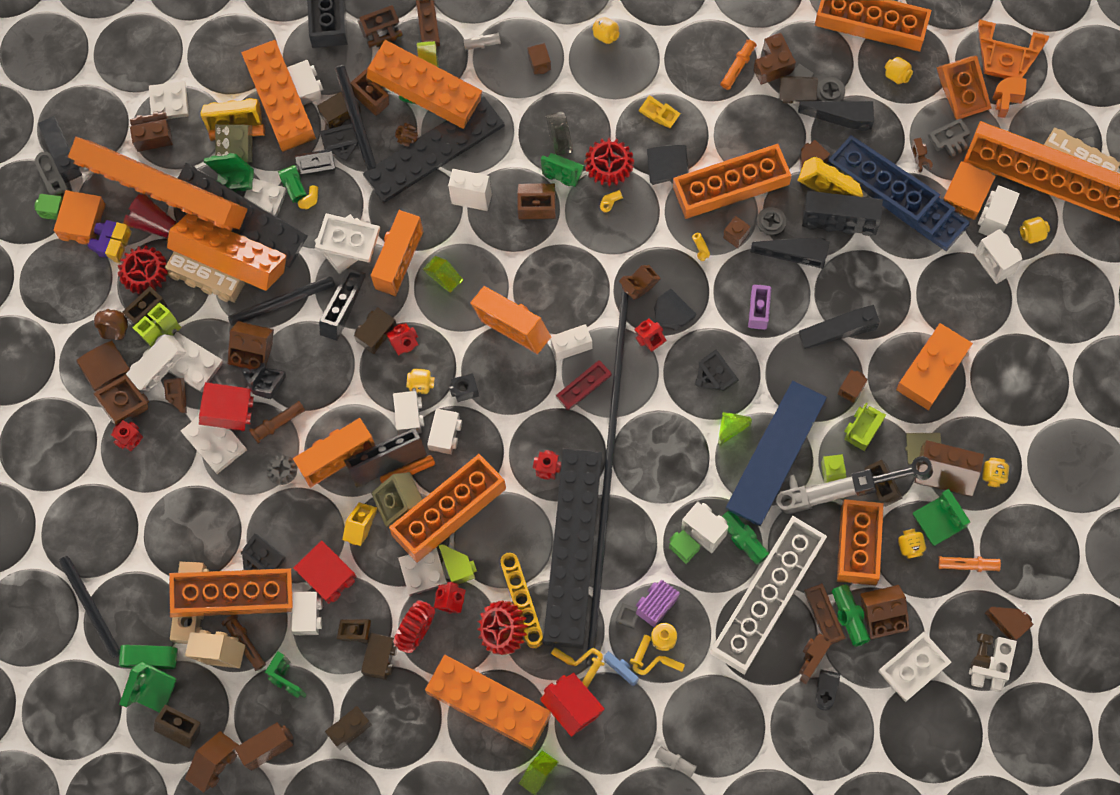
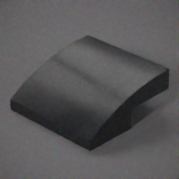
[647,145,689,185]

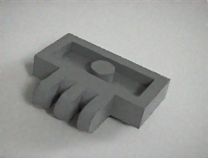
[928,118,970,157]

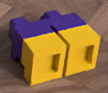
[88,220,132,263]

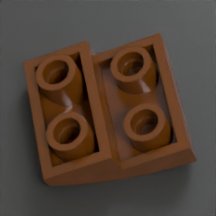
[76,340,130,391]

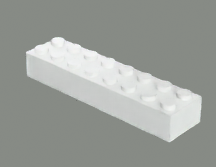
[710,516,827,675]

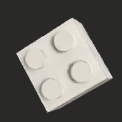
[978,185,1020,236]
[974,229,1022,284]
[681,502,729,553]

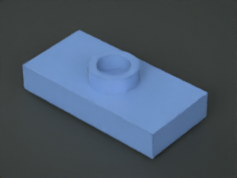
[604,651,639,686]

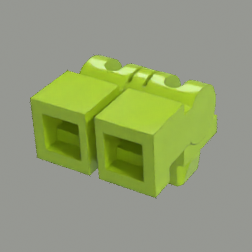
[132,302,182,347]

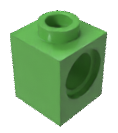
[35,194,63,220]
[669,530,700,564]

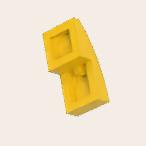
[638,95,681,128]

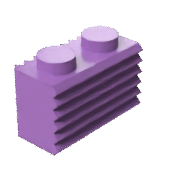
[748,285,772,330]
[636,579,680,628]

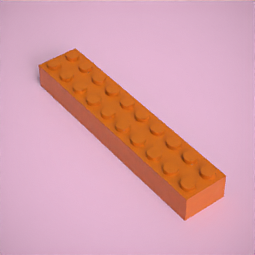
[963,121,1120,221]
[68,137,248,231]

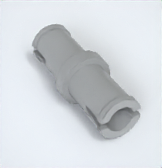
[463,32,501,51]
[655,746,697,778]

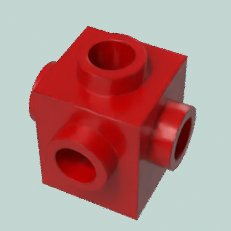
[634,319,667,352]
[386,323,418,356]
[111,420,143,452]
[533,450,562,480]
[433,582,466,613]

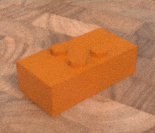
[371,210,424,296]
[470,286,551,354]
[896,323,973,411]
[293,418,376,488]
[837,499,884,586]

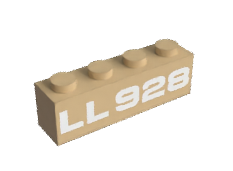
[1044,127,1120,172]
[165,251,245,303]

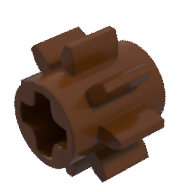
[395,122,418,147]

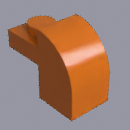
[992,77,1027,118]

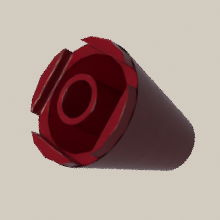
[123,193,177,238]

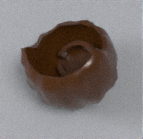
[94,309,128,340]

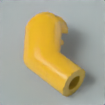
[298,185,318,209]
[600,190,623,212]
[692,233,710,261]

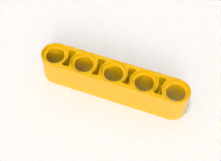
[501,553,543,648]

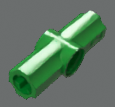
[722,511,770,565]
[832,584,870,647]

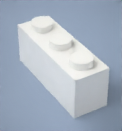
[126,334,187,392]

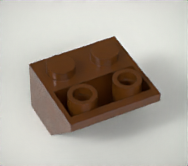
[518,183,556,219]
[227,321,274,369]
[860,585,910,639]

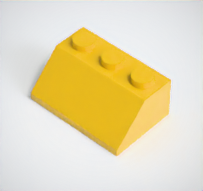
[201,98,262,133]
[797,157,863,197]

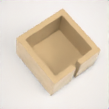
[185,630,245,668]

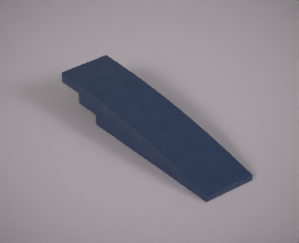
[828,135,970,252]
[725,380,827,527]

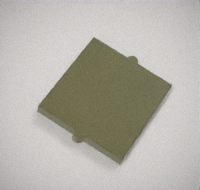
[905,433,941,465]

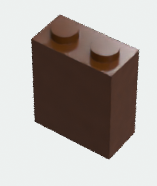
[234,722,294,771]

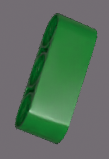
[118,645,178,669]

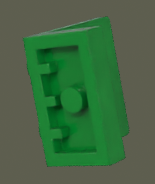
[204,153,254,192]
[541,153,584,187]
[912,489,970,546]
[265,651,307,698]
[119,662,177,713]

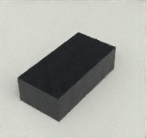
[307,0,348,48]

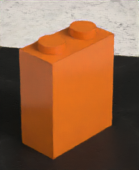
[943,161,996,220]
[54,190,106,244]

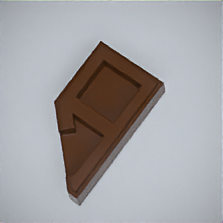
[164,378,187,413]

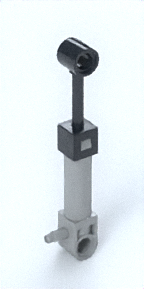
[776,456,934,514]

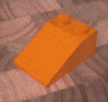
[936,56,992,120]

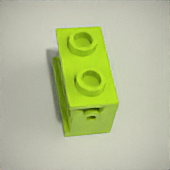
[844,403,886,451]

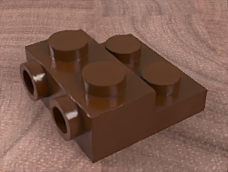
[93,375,149,425]
[799,633,831,684]

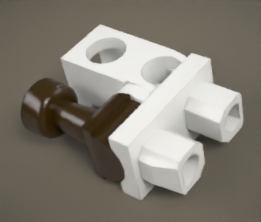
[969,633,1017,692]

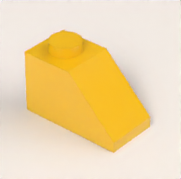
[342,502,377,546]

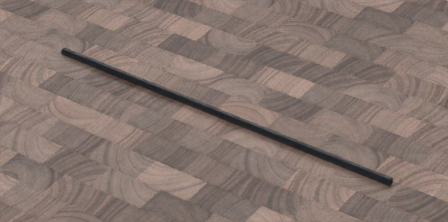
[586,292,629,666]

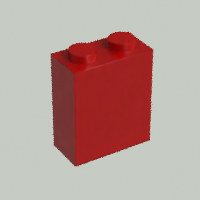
[199,382,254,431]
[293,540,357,604]
[540,672,605,737]

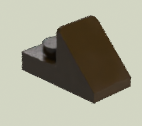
[337,619,371,644]

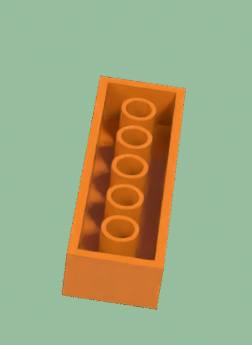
[815,0,932,52]
[241,40,316,152]
[367,40,482,129]
[673,144,792,219]
[167,214,287,291]
[389,454,506,563]
[169,569,293,617]
[425,654,552,751]

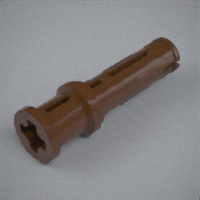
[249,401,305,444]
[221,615,266,671]

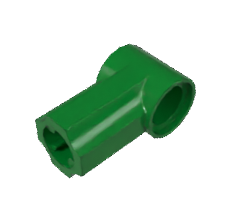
[278,164,307,203]

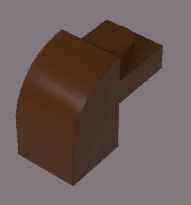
[619,265,661,300]

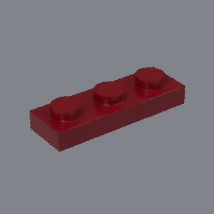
[556,360,612,411]

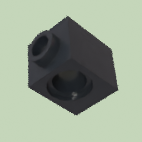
[449,373,479,403]

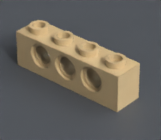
[170,562,209,644]

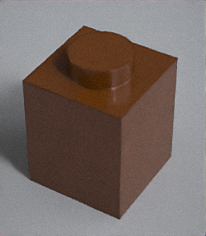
[527,43,551,75]
[723,216,751,248]
[838,370,868,404]

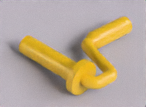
[629,635,685,675]
[551,647,605,688]

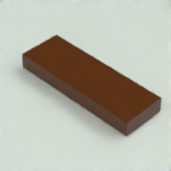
[416,0,440,47]
[803,583,846,645]

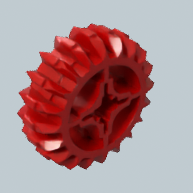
[584,137,634,187]
[117,245,169,295]
[394,600,435,653]
[477,601,528,655]

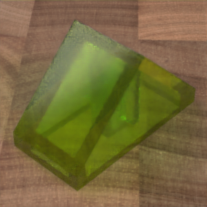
[423,256,463,293]
[718,412,752,446]
[519,750,559,795]

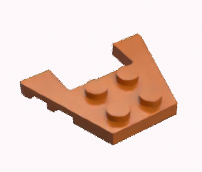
[978,20,1049,79]

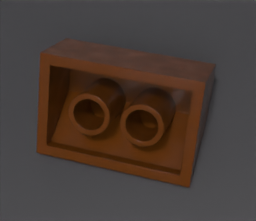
[914,440,984,497]

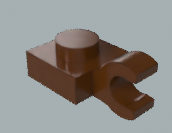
[911,137,933,172]

